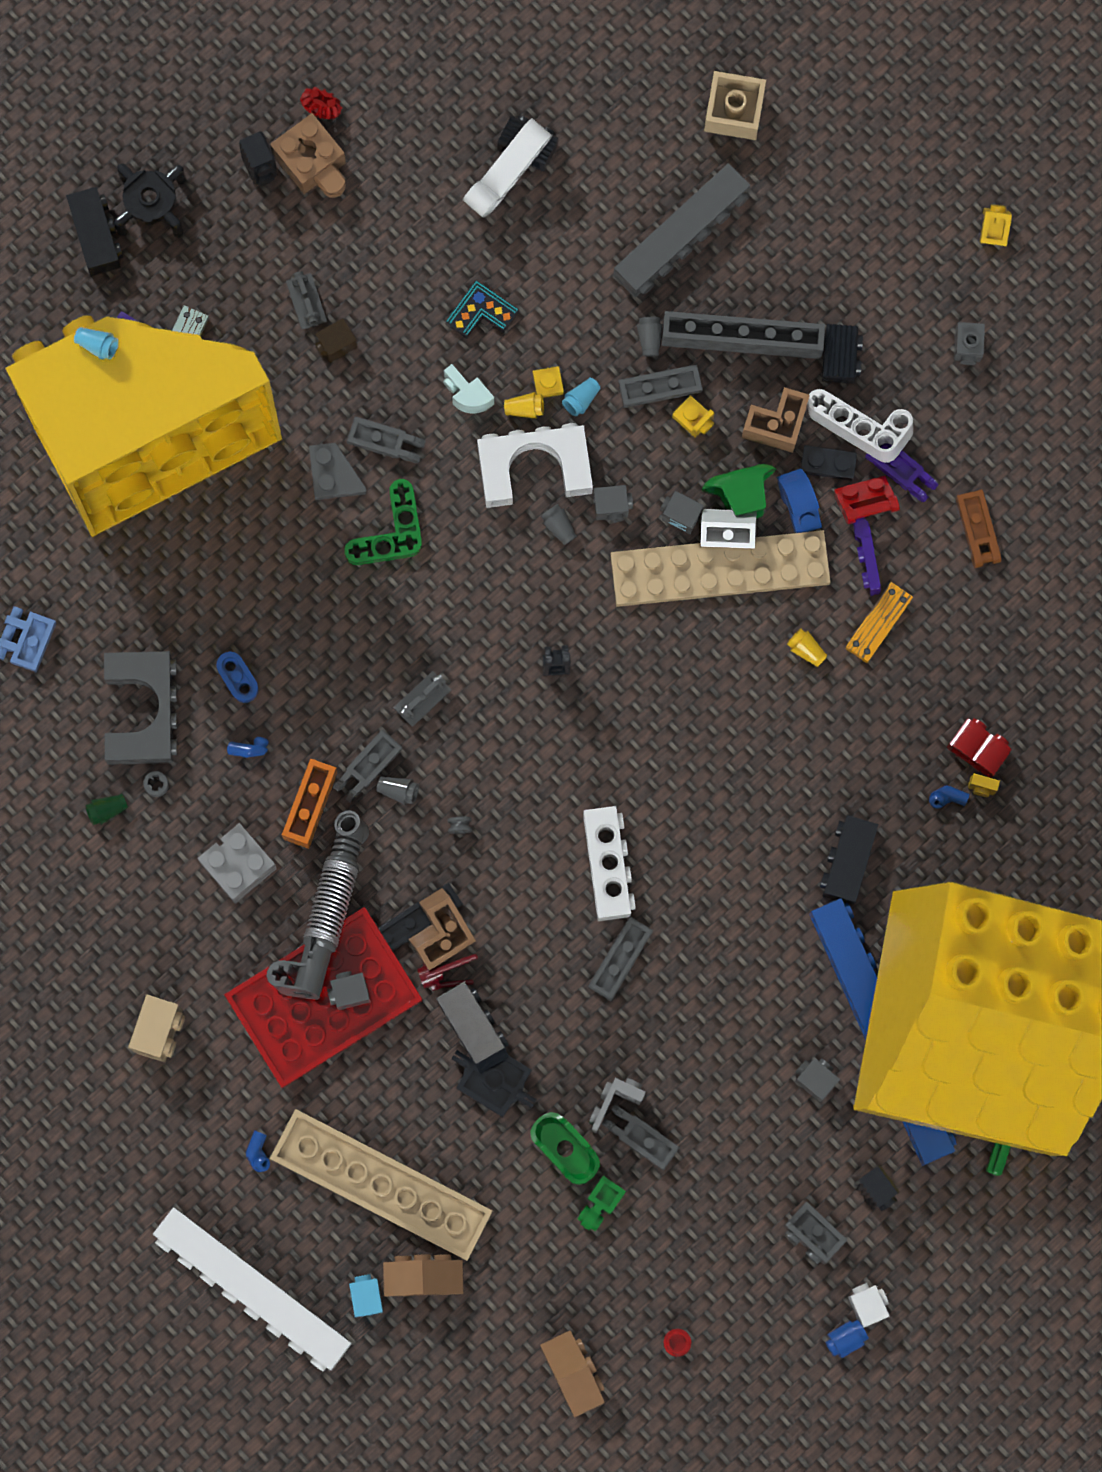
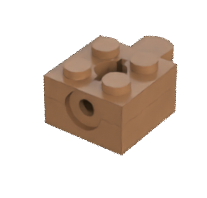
[270,113,346,198]

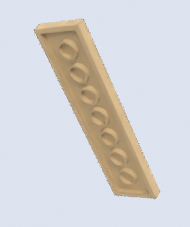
[610,530,830,607]
[270,1109,493,1261]

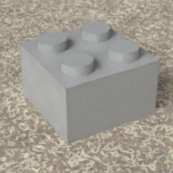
[197,823,277,904]

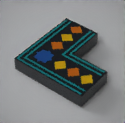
[445,280,519,339]

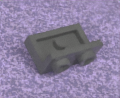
[783,1202,847,1265]

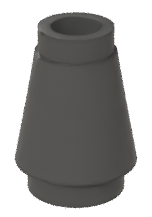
[636,317,663,356]
[541,504,577,545]
[377,776,419,805]

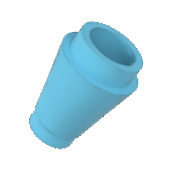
[74,327,119,360]
[562,378,601,416]

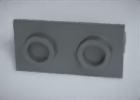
[286,271,327,330]
[394,671,452,727]

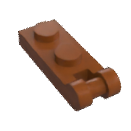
[956,489,1001,568]

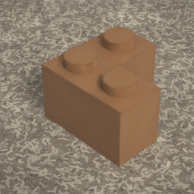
[742,387,810,453]
[409,888,476,970]
[383,1255,463,1296]
[540,1331,605,1418]

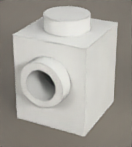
[848,1283,890,1328]

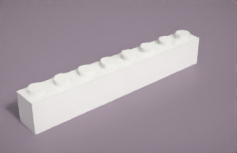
[153,1207,352,1372]

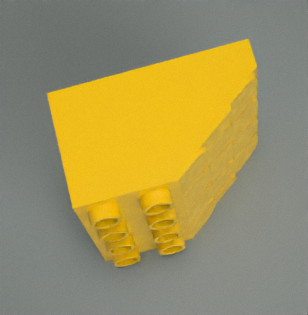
[5,315,282,537]
[853,882,1102,1156]

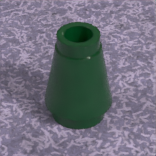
[85,794,128,825]

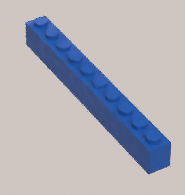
[809,898,957,1166]

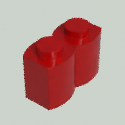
[946,718,1012,778]

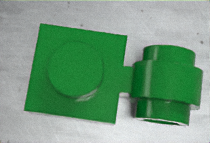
[577,1176,626,1231]

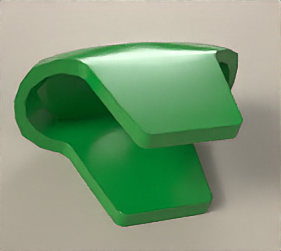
[702,464,776,518]
[530,1112,600,1185]

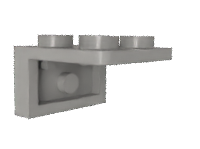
[588,1078,645,1133]

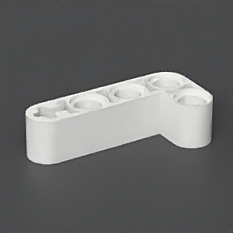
[463,118,552,217]
[807,389,913,462]

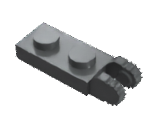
[347,417,426,463]
[333,729,403,803]
[602,1105,680,1171]

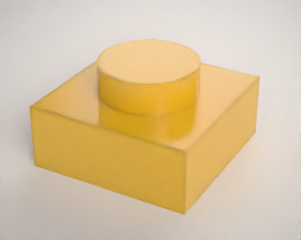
[533,366,564,398]
[968,773,1000,797]

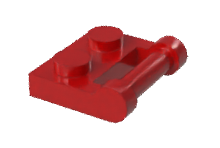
[834,476,900,524]

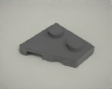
[309,443,366,500]

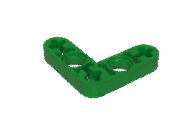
[344,479,422,565]

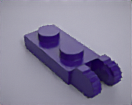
[865,443,939,503]
[853,518,881,596]

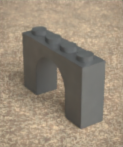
[104,651,178,765]

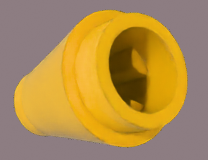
[504,392,544,419]
[787,628,827,667]

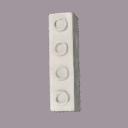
[583,806,635,921]

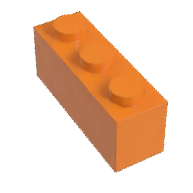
[282,758,337,849]

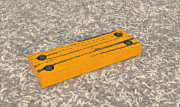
[845,582,913,663]

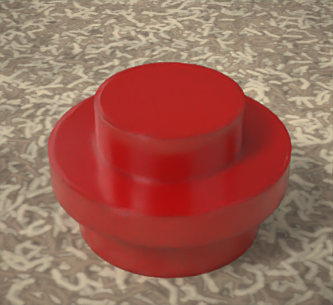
[663,1329,691,1357]

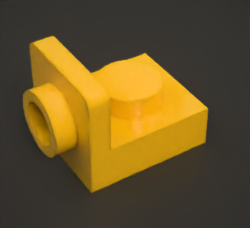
[980,205,1012,246]
[672,395,715,438]

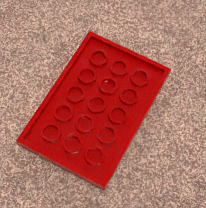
[224,907,423,1089]

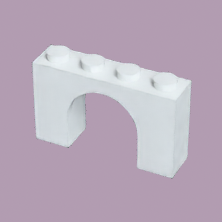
[477,423,593,508]

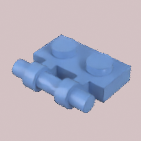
[0,606,56,673]

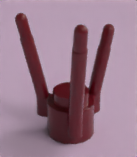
[417,954,478,991]

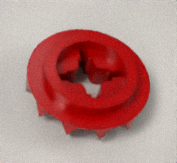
[300,87,342,119]

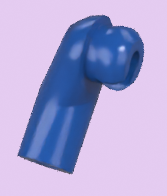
[227,737,269,758]
[929,785,970,809]
[246,1131,270,1172]

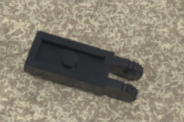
[542,645,571,676]

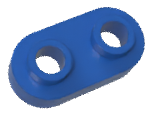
[216,652,258,703]

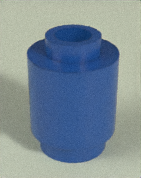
[825,1320,869,1359]

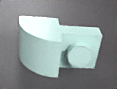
[443,364,494,414]

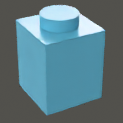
[349,1274,383,1318]

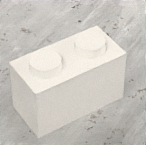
[701,509,757,548]

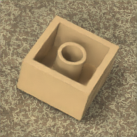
[704,71,766,140]
[129,994,185,1062]

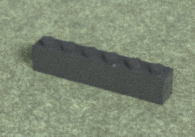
[613,163,750,298]
[661,311,825,359]

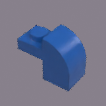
[777,468,822,533]

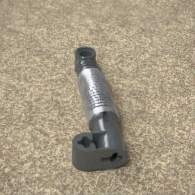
[267,810,369,999]

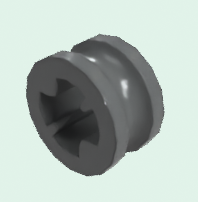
[143,771,169,797]
[447,817,472,834]

